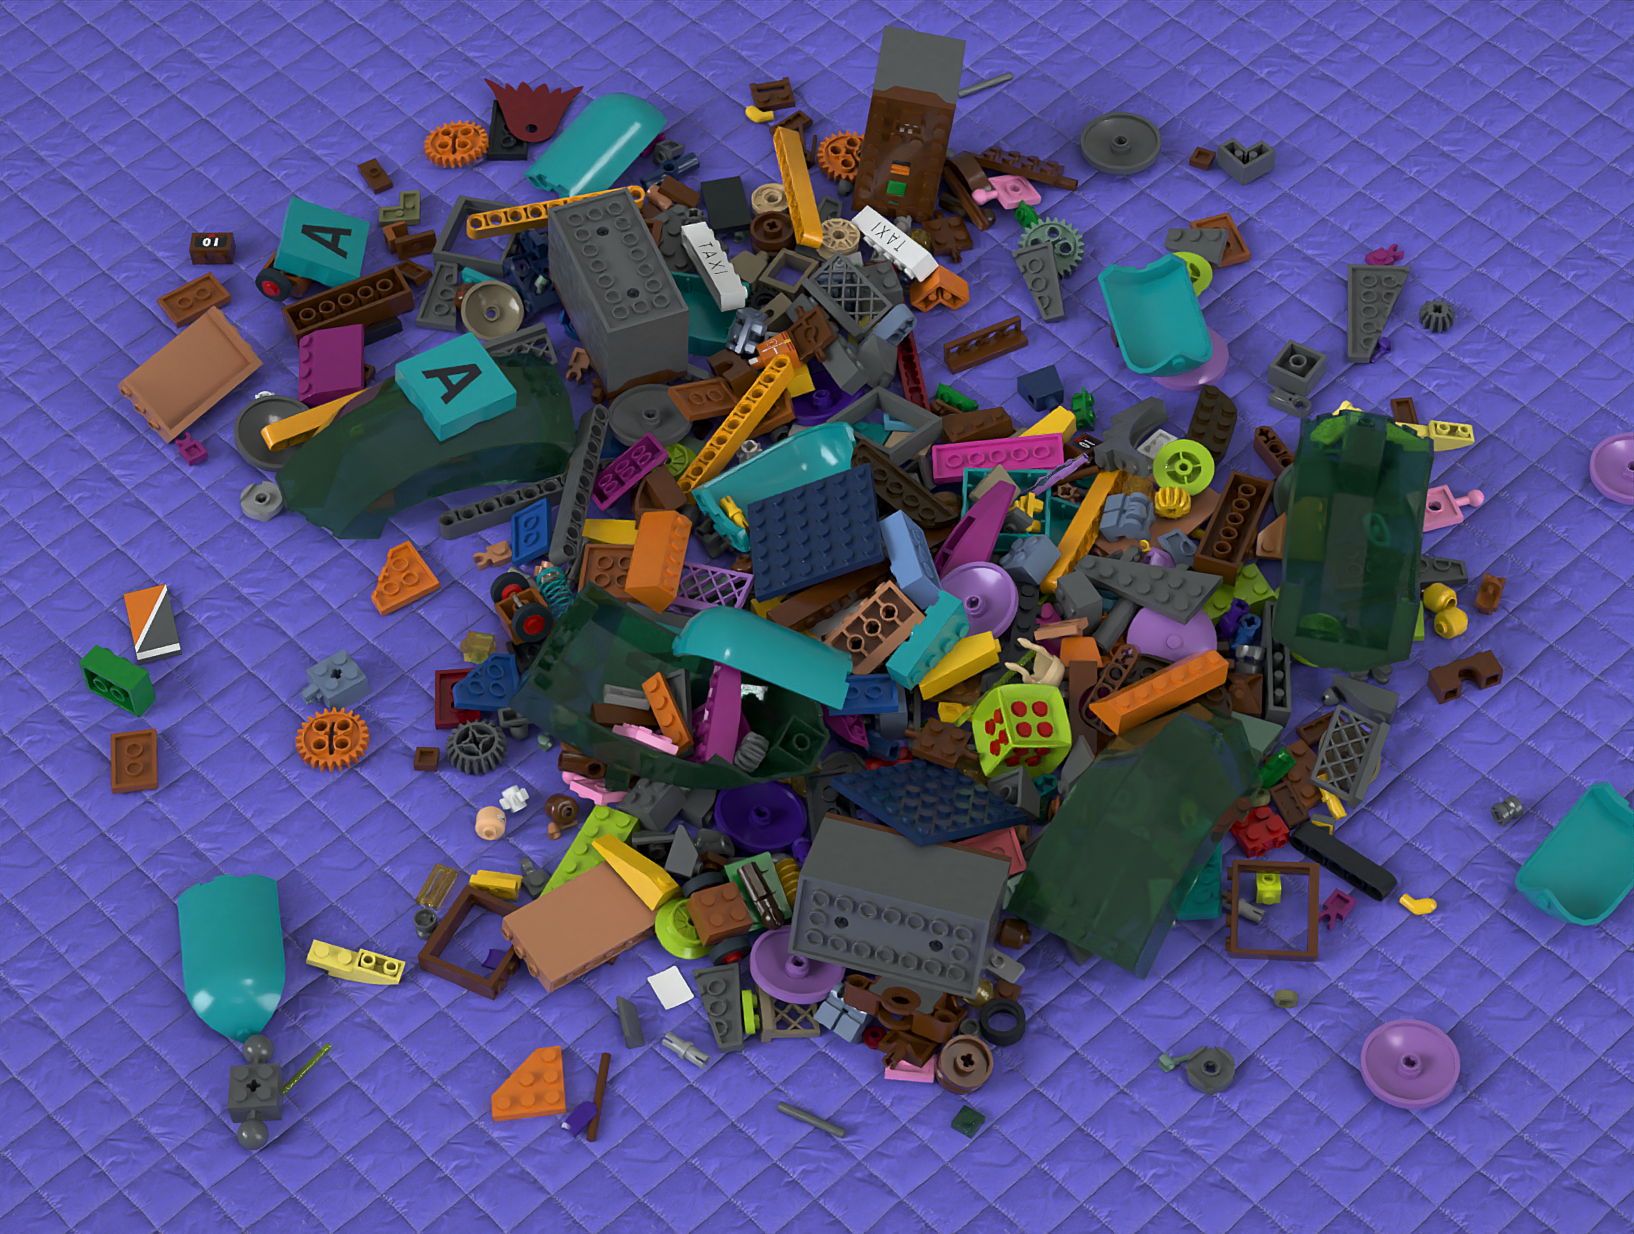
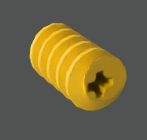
[775,858,801,911]

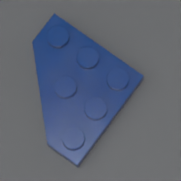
[453,652,522,712]

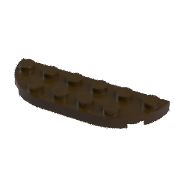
[1185,384,1237,466]
[850,438,959,528]
[1098,653,1233,723]

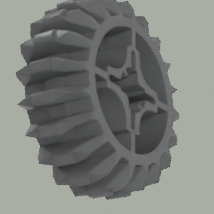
[446,718,508,776]

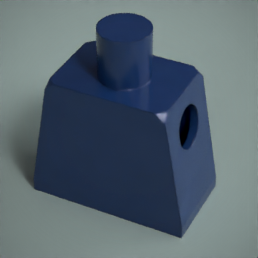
[1017,364,1064,413]

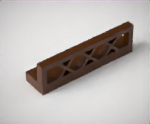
[943,315,1028,375]

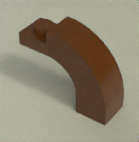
[943,152,992,206]

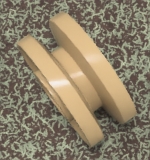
[751,183,791,218]
[816,218,860,260]

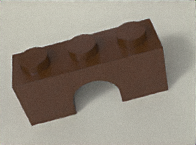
[706,348,759,398]
[1427,650,1503,704]

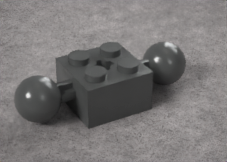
[228,1034,284,1150]

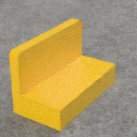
[469,870,523,901]

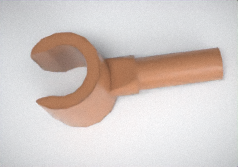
[547,819,578,840]

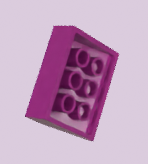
[298,324,364,409]
[591,431,670,512]

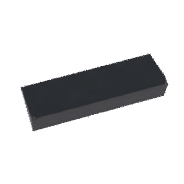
[364,316,403,347]

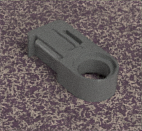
[1268,386,1311,418]

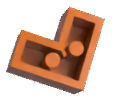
[909,264,970,313]

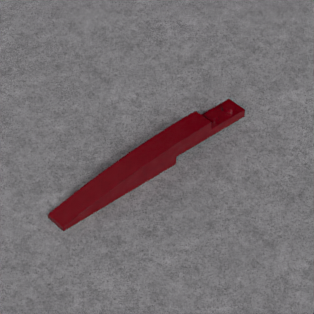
[875,260,931,412]

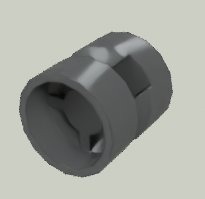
[1233,644,1266,674]

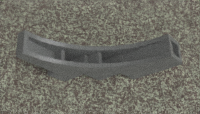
[1094,396,1168,478]

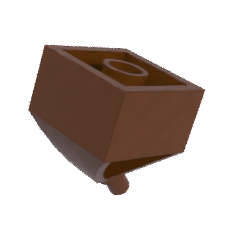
[630,465,689,530]
[1223,672,1263,719]

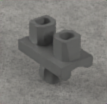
[701,531,736,560]

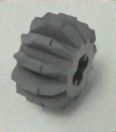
[1419,298,1455,334]
[733,732,769,773]

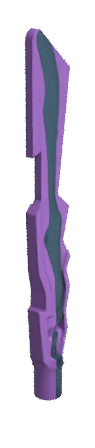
[1015,453,1089,501]

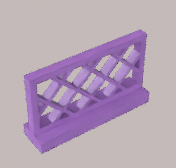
[664,561,755,617]

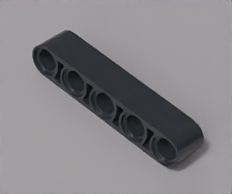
[1289,821,1397,902]

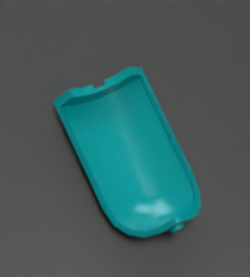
[523,92,667,198]
[1098,253,1213,378]
[692,421,857,552]
[671,605,852,712]
[1515,782,1634,926]
[177,874,285,1044]

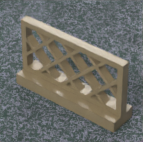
[754,980,820,1042]

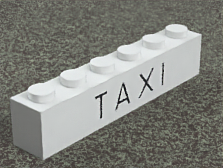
[850,205,939,282]
[681,222,748,312]

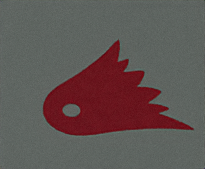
[484,78,583,142]

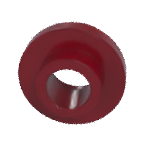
[863,1026,887,1050]

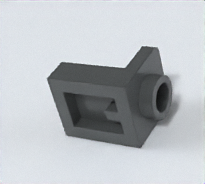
[653,139,685,165]

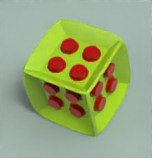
[972,684,1072,779]

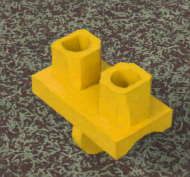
[1007,492,1043,534]

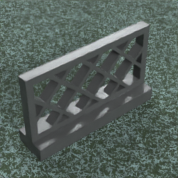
[800,250,894,344]
[481,322,559,383]
[1308,704,1391,810]

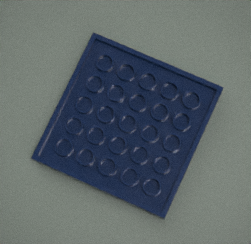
[747,462,884,603]
[830,759,1028,847]

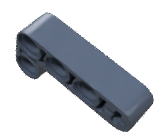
[847,304,917,353]

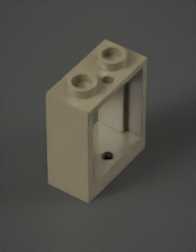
[758,248,819,303]

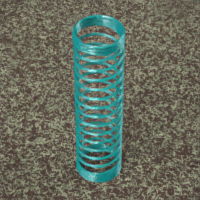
[536,566,600,671]

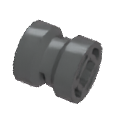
[1490,795,1523,826]
[413,908,439,940]

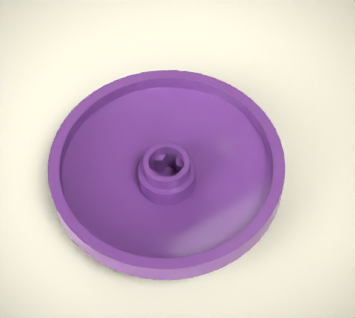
[1152,328,1229,392]
[1589,433,1634,505]
[931,562,1019,639]
[1126,607,1217,662]
[749,925,846,1004]
[1360,1019,1460,1109]

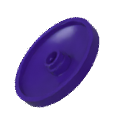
[790,370,865,426]
[714,776,807,854]

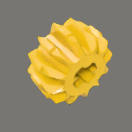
[1154,486,1191,520]

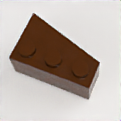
[939,407,1014,444]

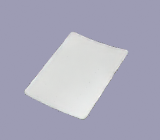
[647,966,694,1010]

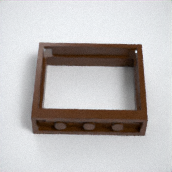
[1225,859,1320,962]
[417,885,521,1001]

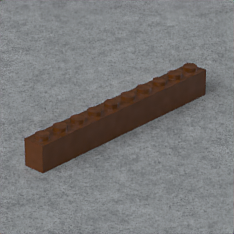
[766,524,956,633]

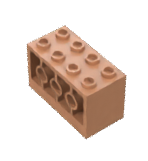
[824,581,925,675]

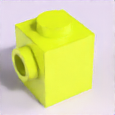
[1254,873,1281,905]

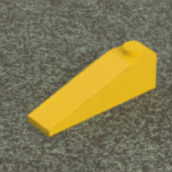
[592,833,683,911]

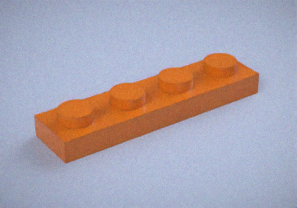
[642,672,694,757]

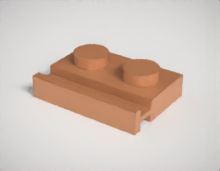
[1034,617,1089,640]

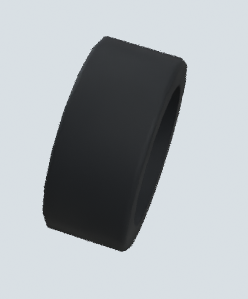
[980,998,1026,1046]

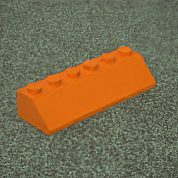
[624,510,692,615]
[1089,649,1229,735]

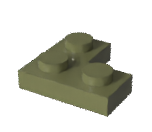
[379,190,421,228]

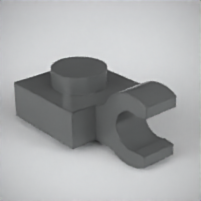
[519,857,549,900]

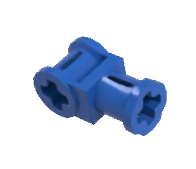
[1229,613,1261,659]

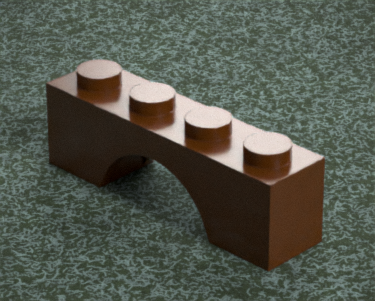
[1064,661,1097,755]

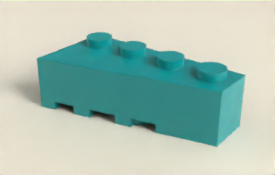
[886,589,970,691]

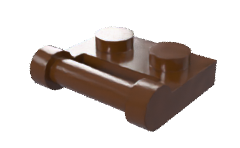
[749,77,795,112]

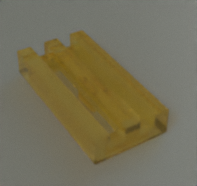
[415,863,458,911]

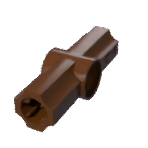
[557,750,629,781]

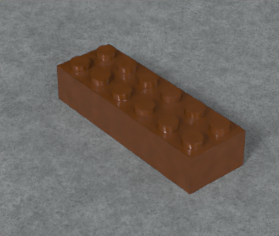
[281,264,415,350]
[1192,470,1274,587]

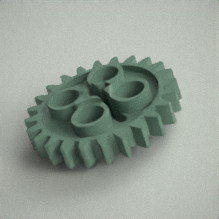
[1018,217,1084,280]

